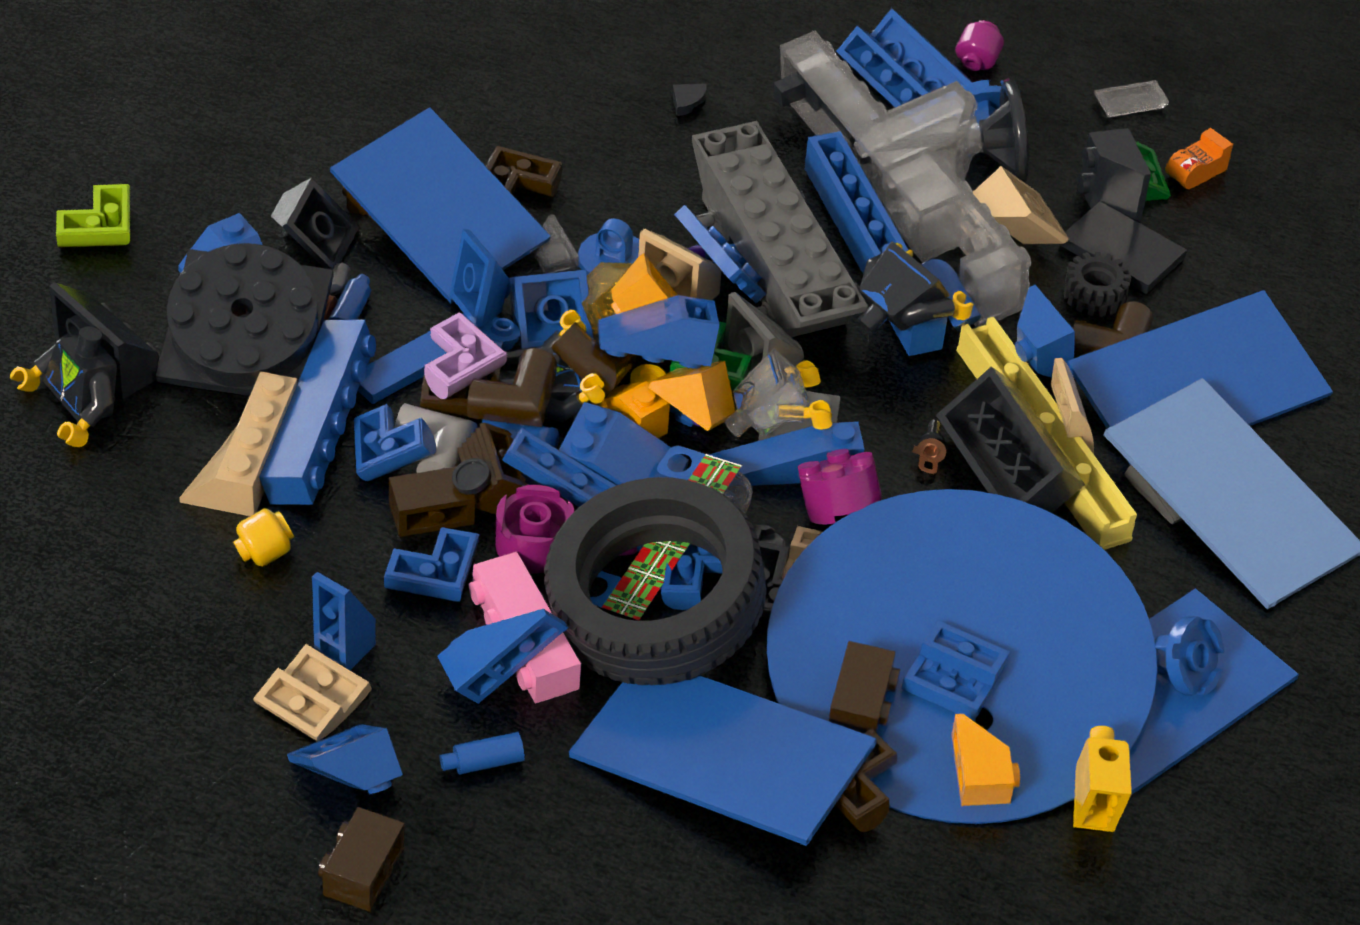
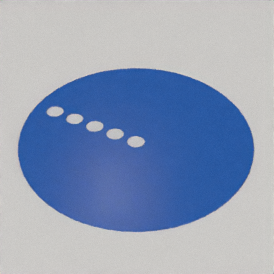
[767,489,1157,824]

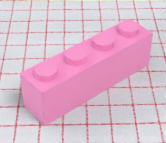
[469,552,581,704]

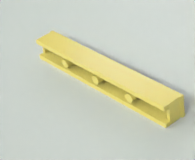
[957,317,1137,550]

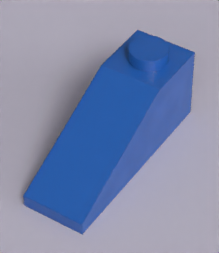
[312,572,376,670]
[437,609,568,703]

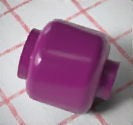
[955,20,1004,71]

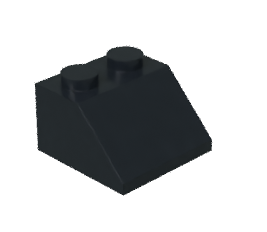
[1077,128,1151,223]

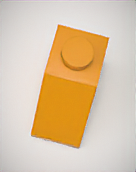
[592,381,670,439]
[952,714,1020,806]

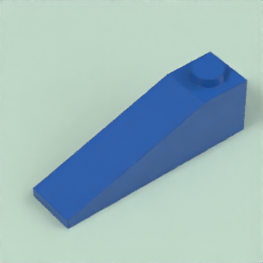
[709,422,864,487]

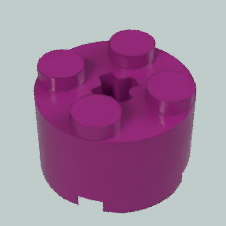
[798,449,882,524]
[495,485,574,574]

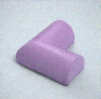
[424,312,507,399]

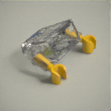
[725,348,832,437]

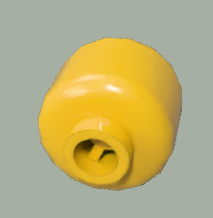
[233,509,294,567]

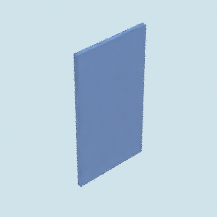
[1103,378,1360,609]

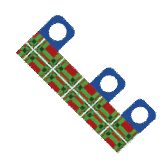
[590,446,742,620]

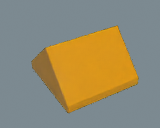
[648,361,736,431]

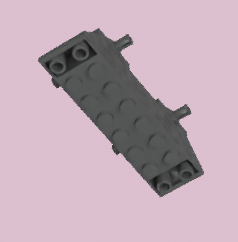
[692,121,868,337]

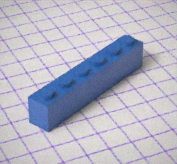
[259,320,376,505]

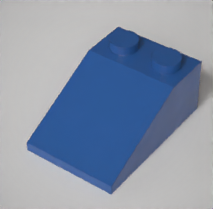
[559,402,689,485]

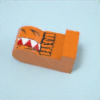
[1165,128,1233,189]

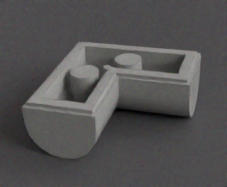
[395,403,478,473]

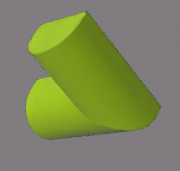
[56,184,130,248]

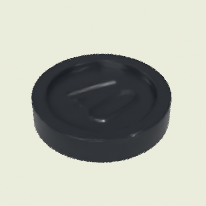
[452,458,491,495]

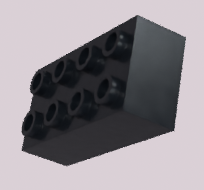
[936,366,1085,513]

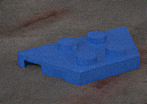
[674,205,766,303]

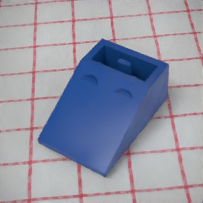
[598,295,719,369]

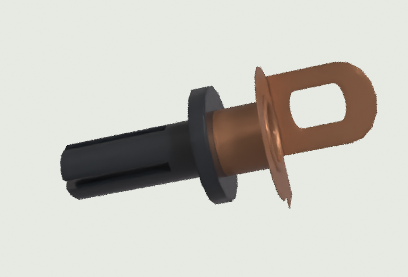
[912,420,946,474]

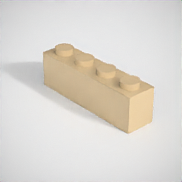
[180,371,297,516]

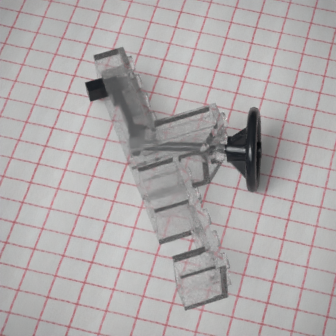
[773,31,1031,327]

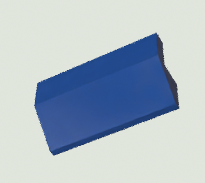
[836,9,973,129]

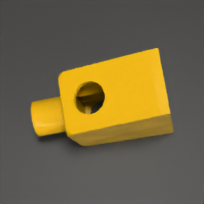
[1073,726,1131,832]

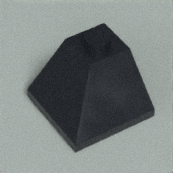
[271,178,360,270]

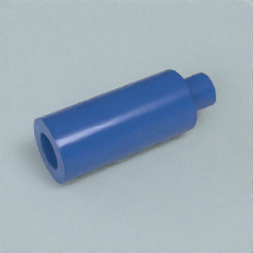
[328,274,371,320]
[440,732,524,774]

